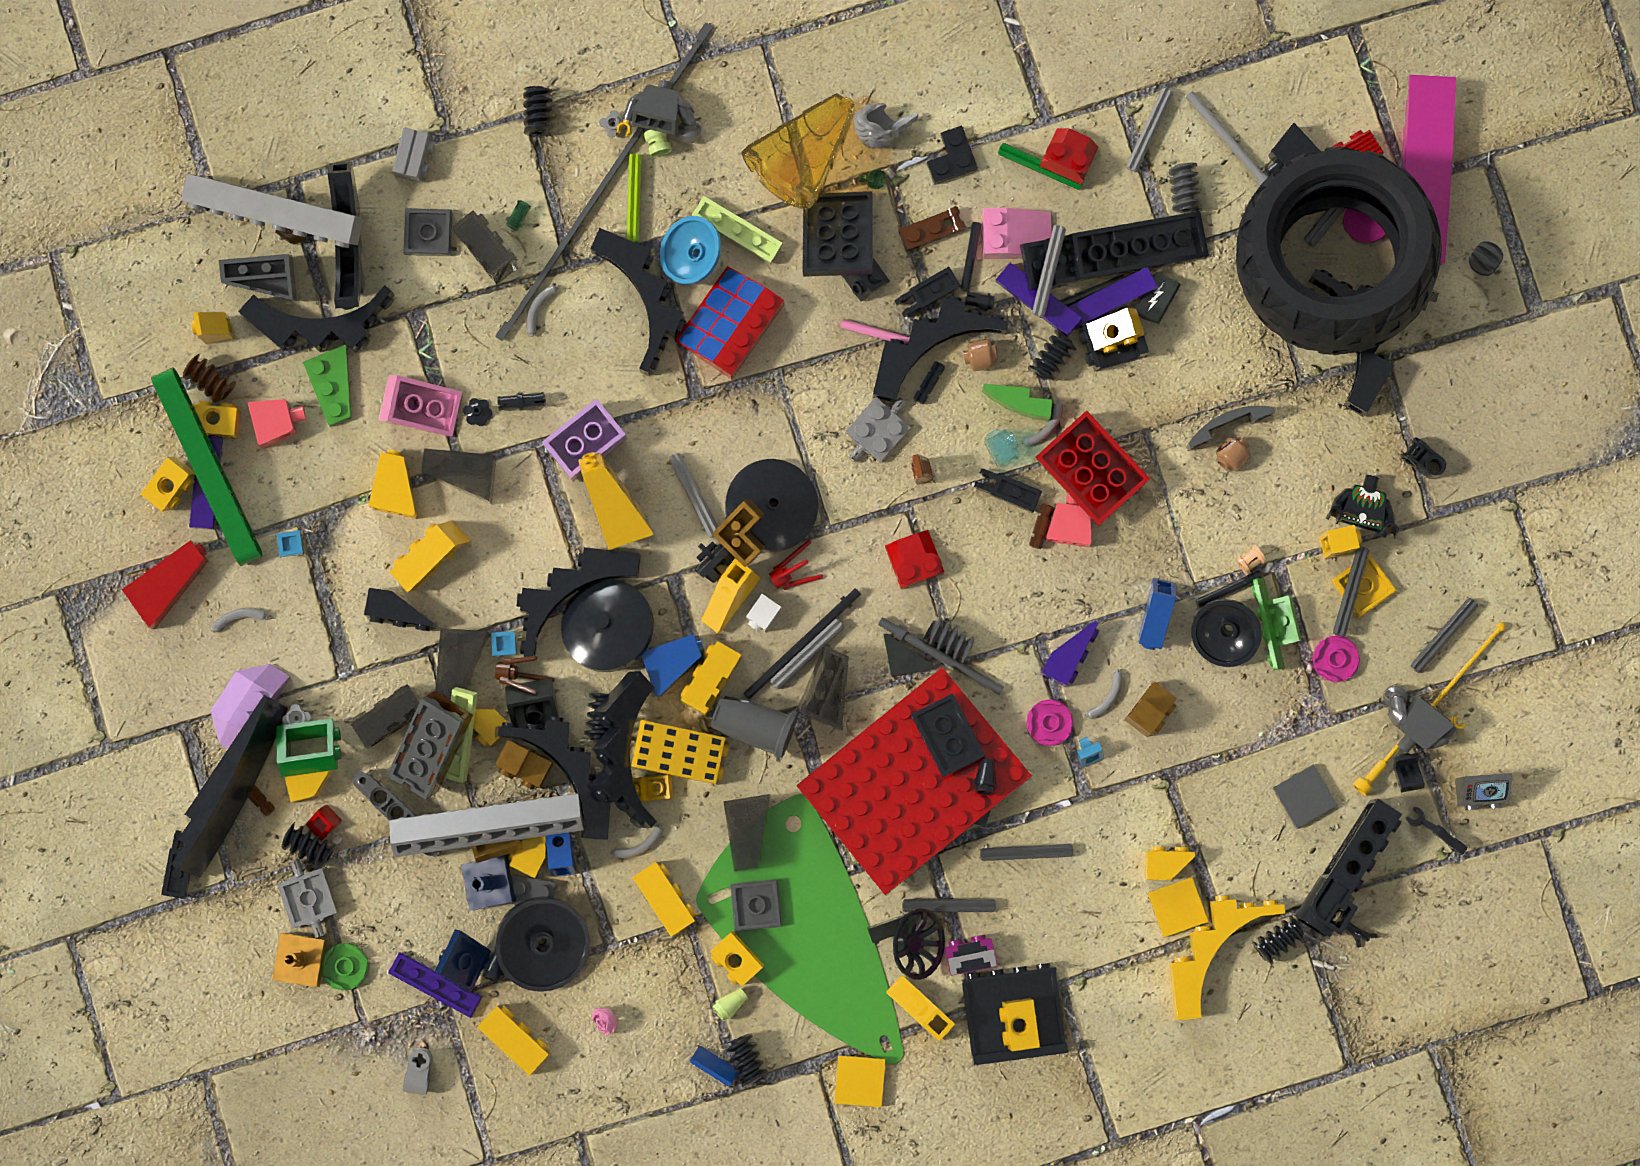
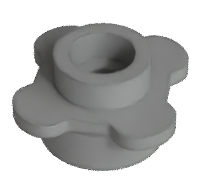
[599,110,626,138]

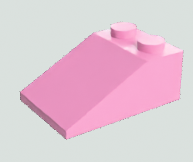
[982,208,1052,259]
[379,375,462,437]

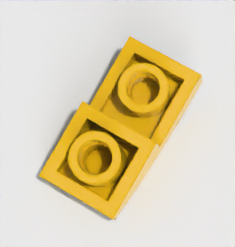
[633,775,673,802]

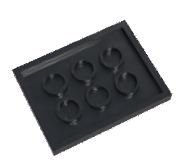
[802,191,873,277]

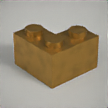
[712,498,766,567]
[1124,681,1177,737]
[495,740,553,790]

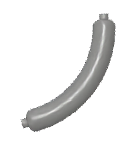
[527,285,559,337]
[1022,401,1063,446]
[211,608,269,633]
[1085,669,1122,719]
[610,824,663,858]

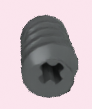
[1169,162,1202,213]
[922,617,975,664]

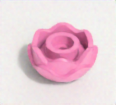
[592,1008,618,1036]

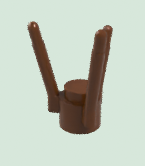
[495,656,555,694]

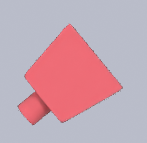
[248,399,307,449]
[1045,493,1091,547]

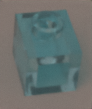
[984,429,1019,467]

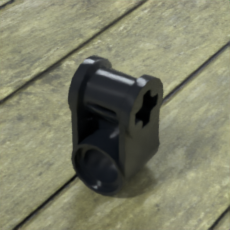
[1400,437,1446,479]

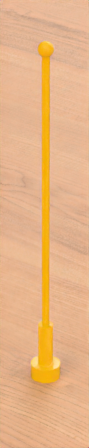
[1352,622,1506,797]

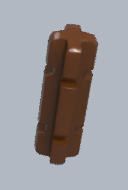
[1029,504,1054,549]
[248,785,275,816]

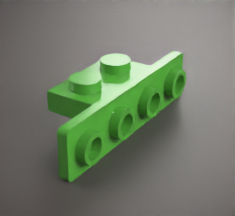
[1252,578,1302,671]

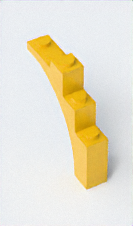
[1169,895,1285,1020]

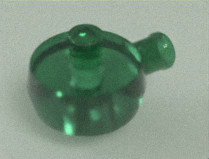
[858,169,887,189]

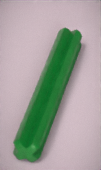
[998,143,1085,190]

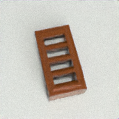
[911,454,933,484]

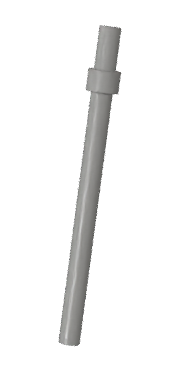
[1186,91,1269,186]

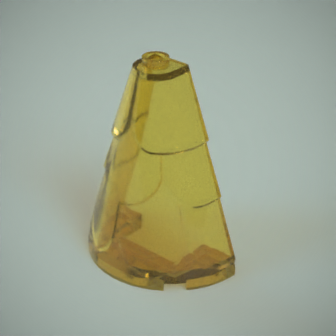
[741,93,856,209]

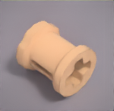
[1235,545,1267,575]

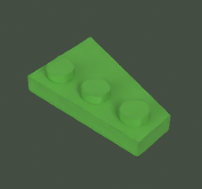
[303,344,352,427]

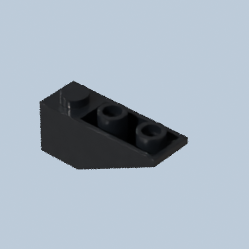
[364,588,437,632]

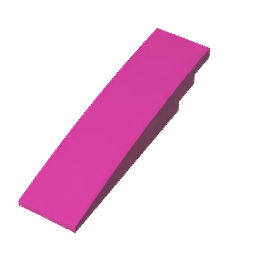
[1402,74,1456,264]

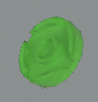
[322,943,369,990]

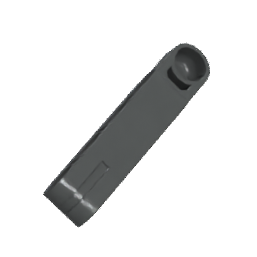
[352,770,443,857]

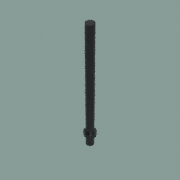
[743,588,862,700]

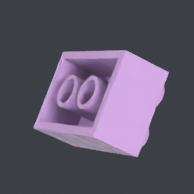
[542,399,627,482]

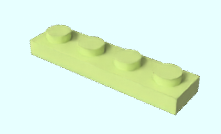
[692,196,783,264]
[445,687,478,783]

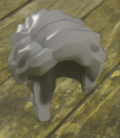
[853,103,919,149]

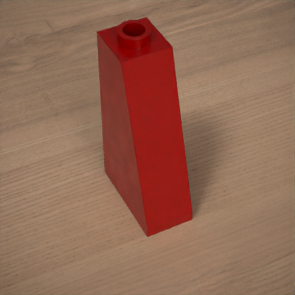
[122,540,209,629]

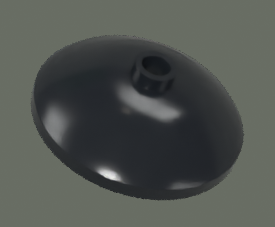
[1191,599,1262,667]

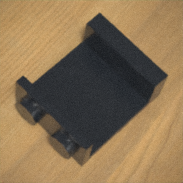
[1078,308,1149,372]

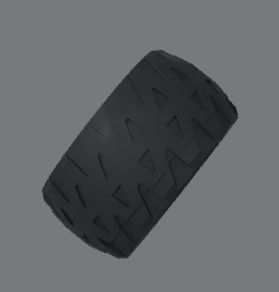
[1236,147,1442,355]

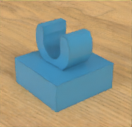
[277,530,304,558]
[491,631,517,657]
[1077,737,1104,768]

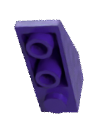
[1040,621,1100,687]

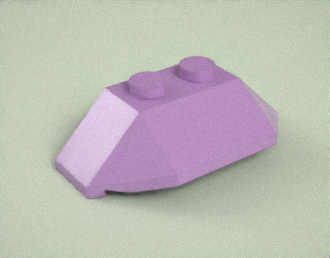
[211,664,290,749]

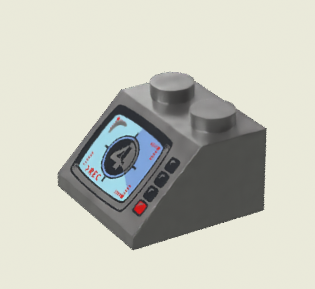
[1455,773,1512,811]

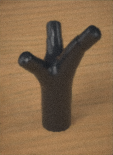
[1345,922,1378,948]

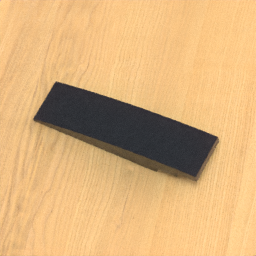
[1020,211,1209,290]
[172,695,288,878]

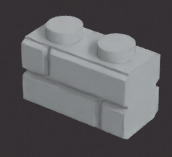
[392,128,435,182]

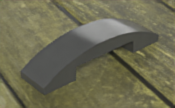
[1186,406,1275,451]

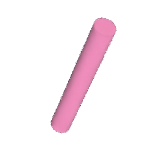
[841,319,910,345]

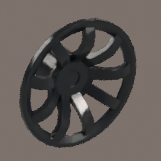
[893,908,945,980]

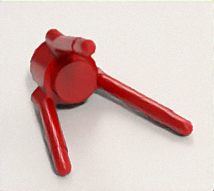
[768,540,823,590]

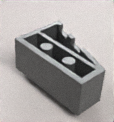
[219,254,297,301]

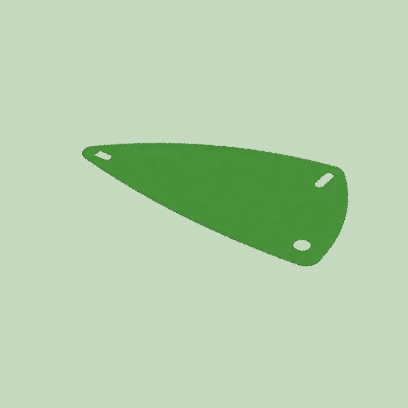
[696,794,903,1064]

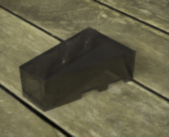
[452,210,518,285]
[421,448,496,505]
[435,628,490,700]
[796,647,849,731]
[351,684,421,749]
[723,794,771,873]

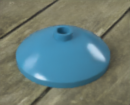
[660,216,721,285]

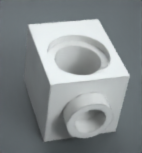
[746,594,781,632]

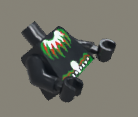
[1326,475,1399,539]

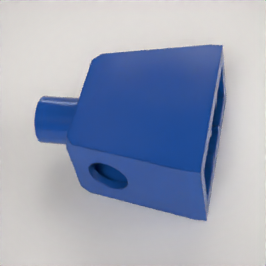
[546,832,577,877]

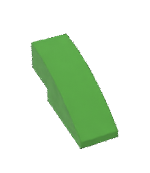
[982,384,1052,422]

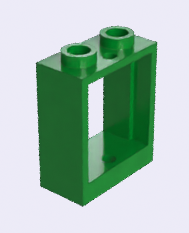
[276,718,342,777]

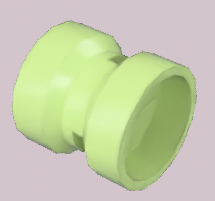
[644,130,672,157]

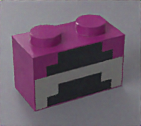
[944,934,997,976]

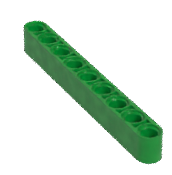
[151,367,263,566]

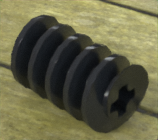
[523,86,553,137]
[1028,330,1077,381]
[584,693,609,741]
[282,822,336,869]
[1252,915,1305,965]
[727,1033,768,1088]

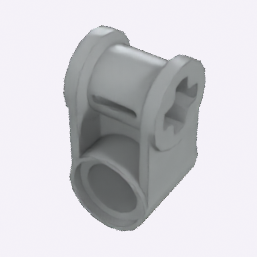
[403,1048,432,1095]

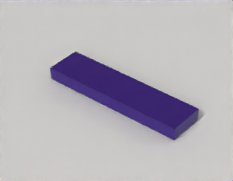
[996,262,1082,337]
[1068,267,1158,330]
[189,436,223,530]
[388,952,483,1018]

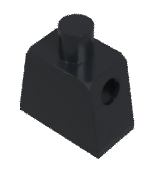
[1265,123,1321,176]

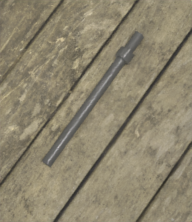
[878,617,1004,695]

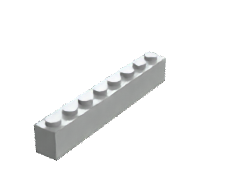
[181,174,364,248]
[389,794,583,857]

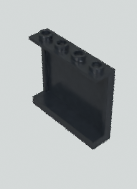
[961,963,1068,1065]

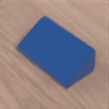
[690,1046,739,1086]

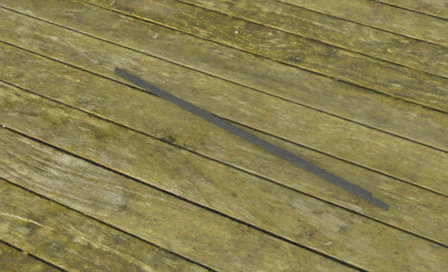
[495,22,713,341]

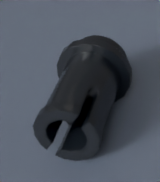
[965,291,995,311]

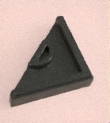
[884,634,934,677]

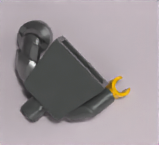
[617,80,701,143]
[1383,685,1466,753]

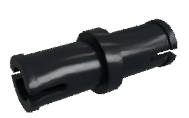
[497,392,546,411]

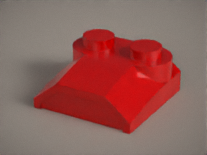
[1040,128,1099,185]
[885,530,945,589]

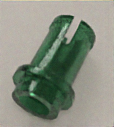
[506,200,531,231]

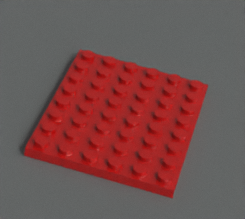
[796,667,1032,896]

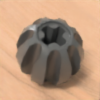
[1469,241,1504,276]

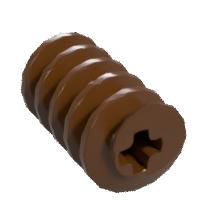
[183,354,236,403]

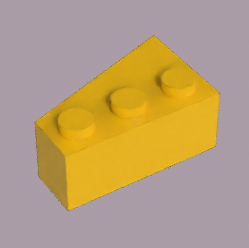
[390,520,471,592]
[680,641,742,717]

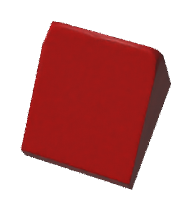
[306,805,342,841]

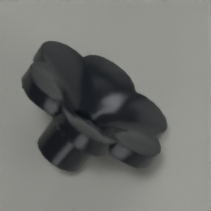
[463,398,492,426]

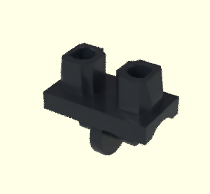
[694,541,735,583]

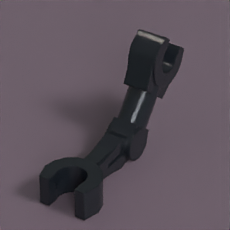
[1406,807,1468,855]

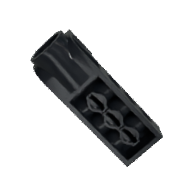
[1295,799,1402,939]

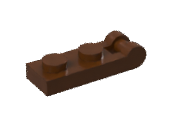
[898,206,966,252]

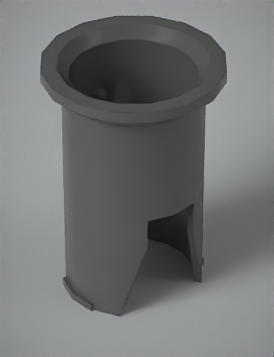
[710,696,799,763]

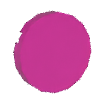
[1343,208,1385,244]
[1312,636,1360,683]
[1026,699,1073,746]

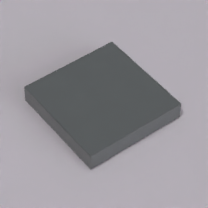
[403,208,452,256]
[1272,764,1337,829]
[730,879,782,931]

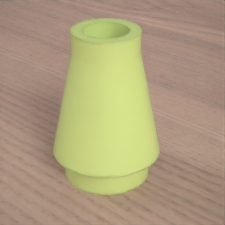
[712,988,748,1021]

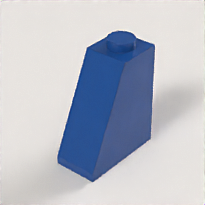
[1139,578,1176,650]
[642,634,704,698]

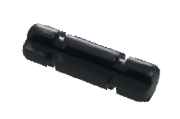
[914,361,945,405]

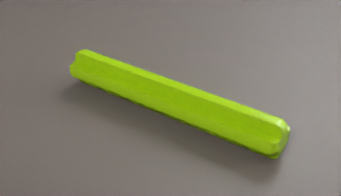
[626,153,642,243]

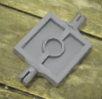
[845,397,911,463]
[277,859,338,938]

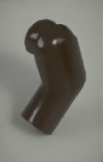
[275,228,311,245]

